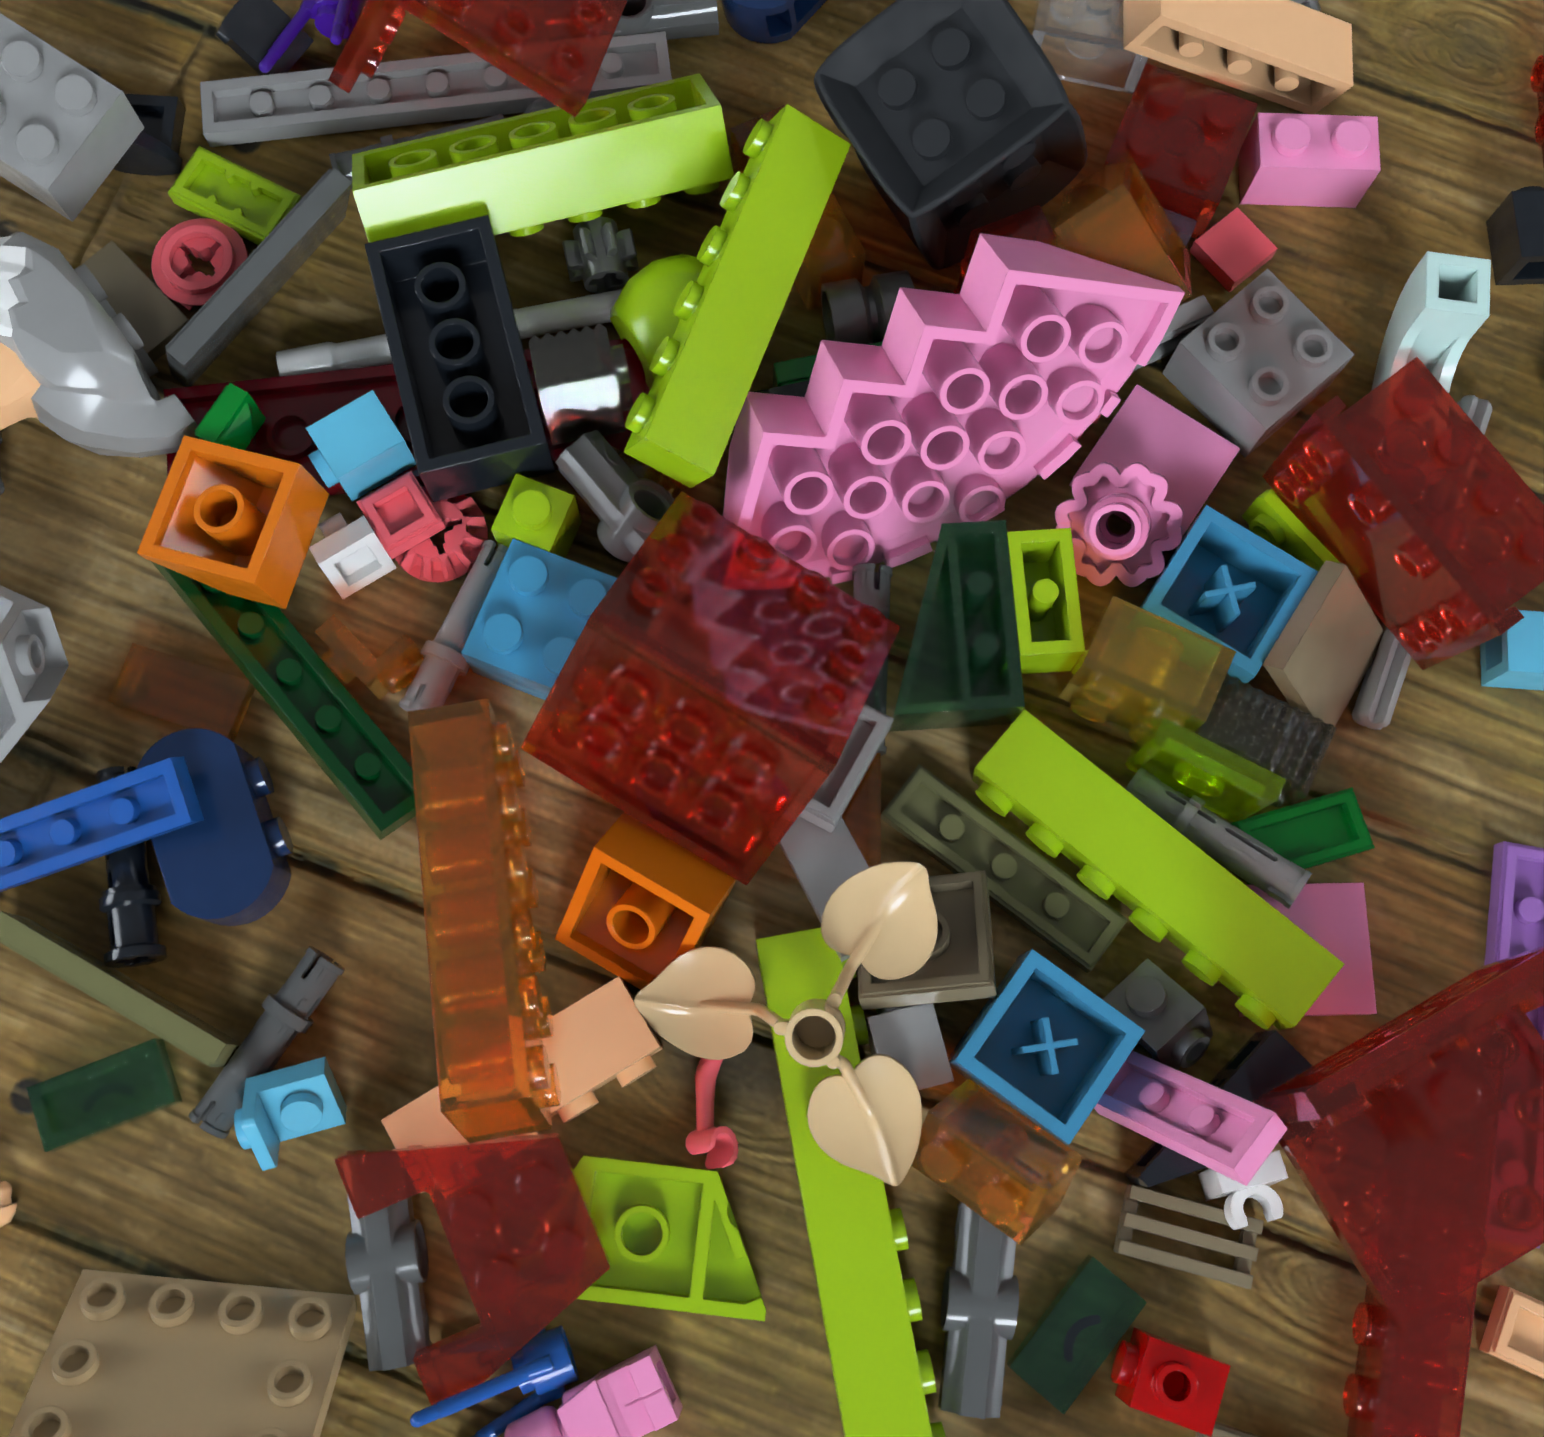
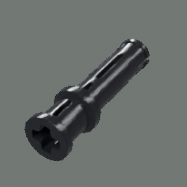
[96,766,168,968]

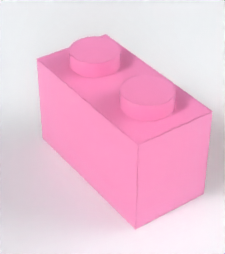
[1238,112,1381,208]

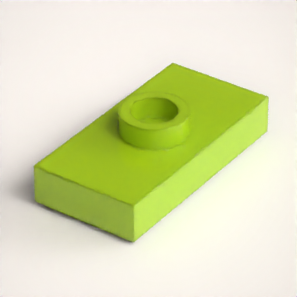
[168,146,302,245]

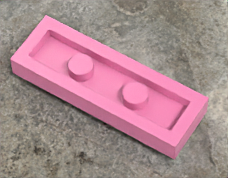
[1094,1051,1287,1186]

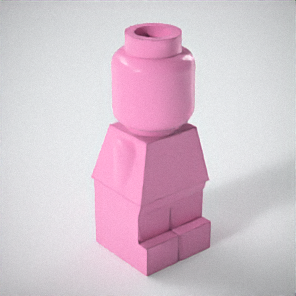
[504,1345,683,1437]

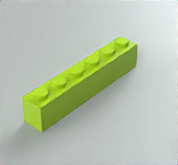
[624,104,851,488]
[972,709,1344,1030]

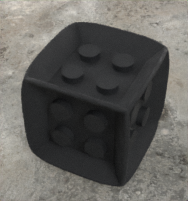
[814,0,1088,270]

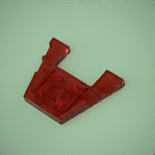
[334,1133,610,1406]

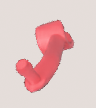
[686,1058,738,1170]

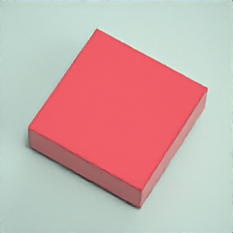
[1189,207,1278,292]
[356,471,446,560]

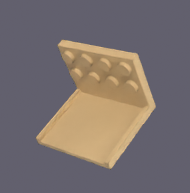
[8,1269,357,1437]

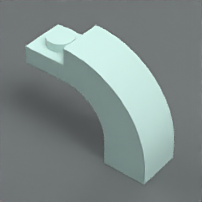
[1367,251,1491,486]

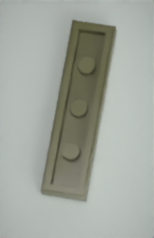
[880,764,1128,973]
[0,911,241,1068]

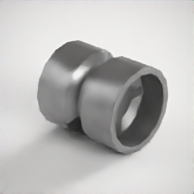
[821,270,914,345]

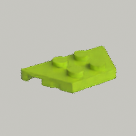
[501,1155,766,1321]

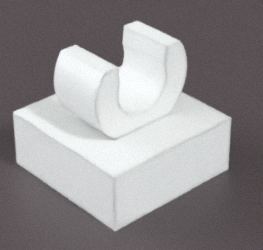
[309,512,397,599]
[1198,1150,1289,1230]

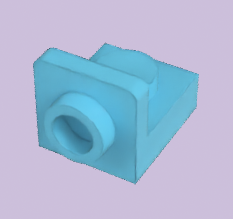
[234,1057,347,1171]

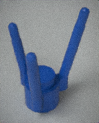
[410,1319,579,1437]

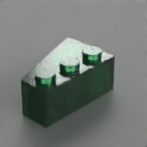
[889,520,1025,732]

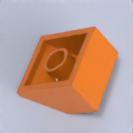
[137,435,329,609]
[555,808,740,990]

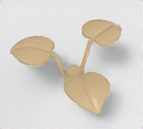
[634,861,938,1186]

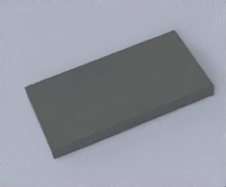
[165,167,352,387]

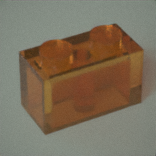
[911,1079,1083,1245]

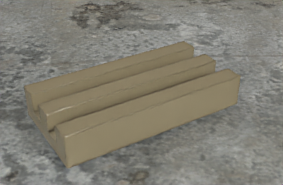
[1113,1184,1264,1290]

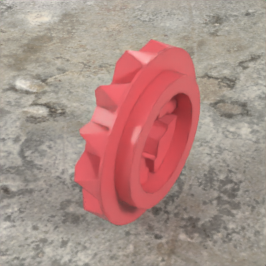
[151,218,250,311]
[395,486,488,583]

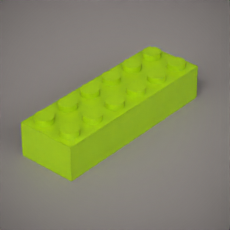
[352,73,734,243]

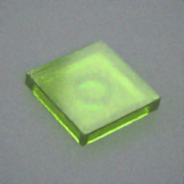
[1125,718,1287,822]

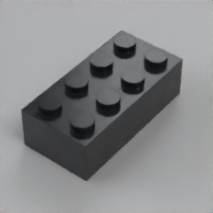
[364,215,556,502]

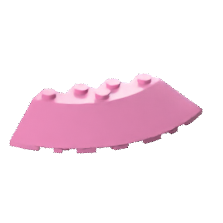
[716,233,1185,594]

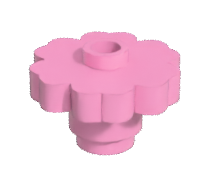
[1055,462,1183,587]

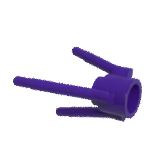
[259,0,366,73]

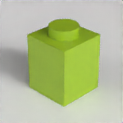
[491,474,582,558]

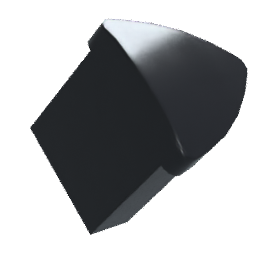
[214,0,314,75]
[113,94,186,176]

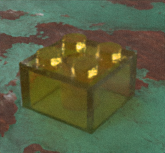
[1058,596,1236,750]

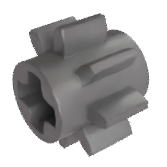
[562,217,639,294]

